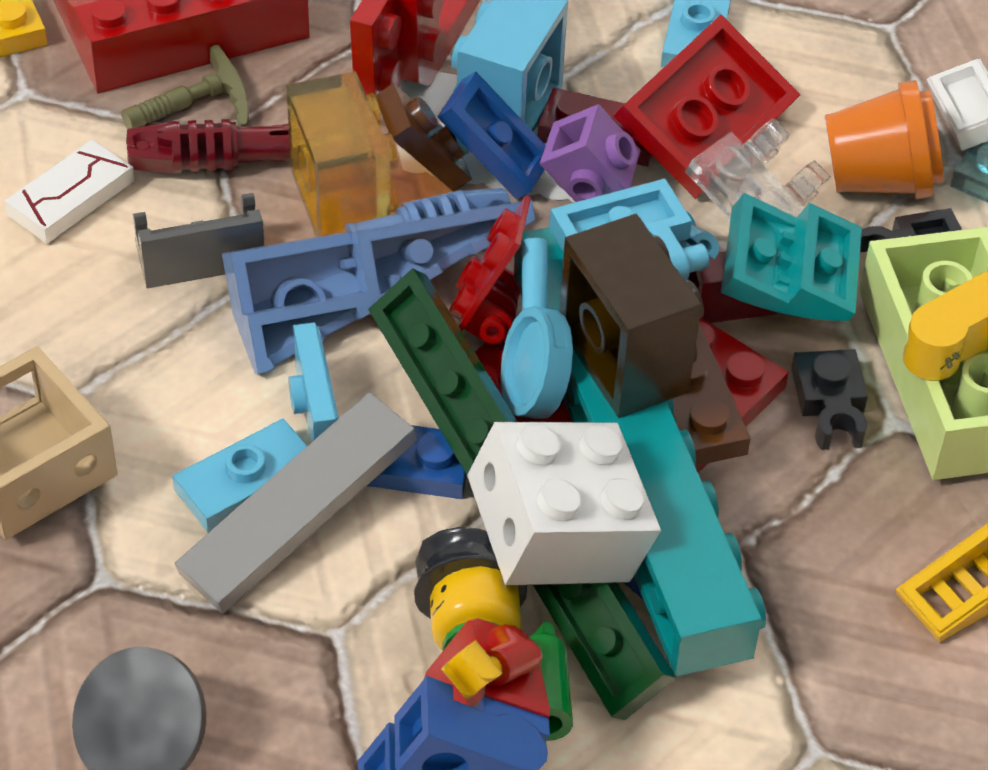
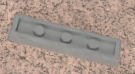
[174,392,417,614]

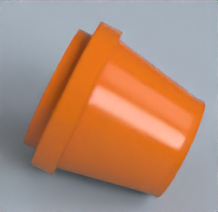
[825,80,944,199]

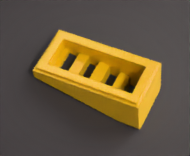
[896,523,988,643]

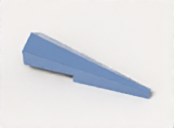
[222,200,535,374]

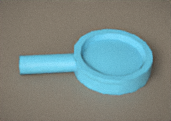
[500,238,573,419]

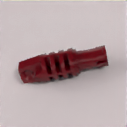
[126,119,291,174]

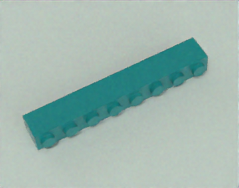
[513,227,766,677]

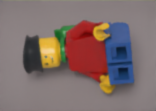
[358,527,573,770]

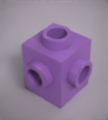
[540,104,641,202]

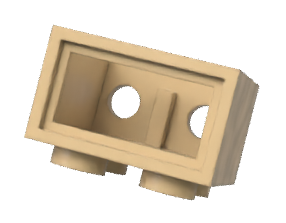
[0,346,118,540]

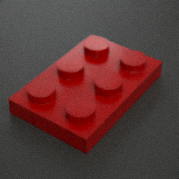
[613,14,801,199]

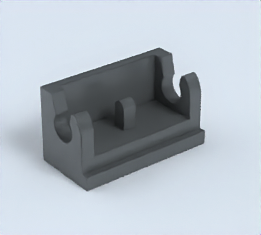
[133,193,265,289]

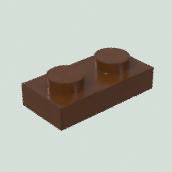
[375,83,472,192]

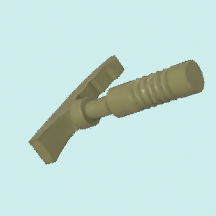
[121,44,249,129]

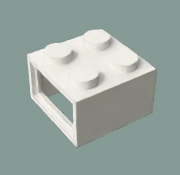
[467,422,661,585]

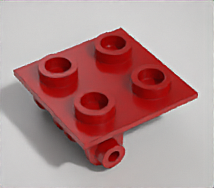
[449,195,531,344]

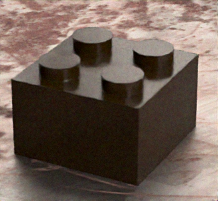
[559,213,704,418]

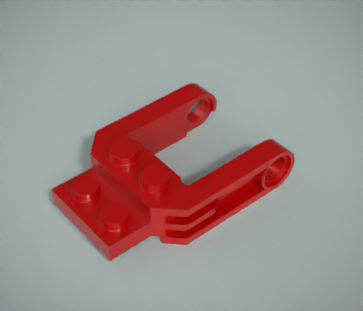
[350,0,480,114]

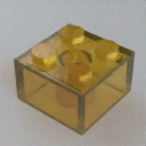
[286,71,398,237]

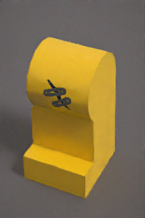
[903,270,988,381]

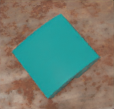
[721,193,862,321]

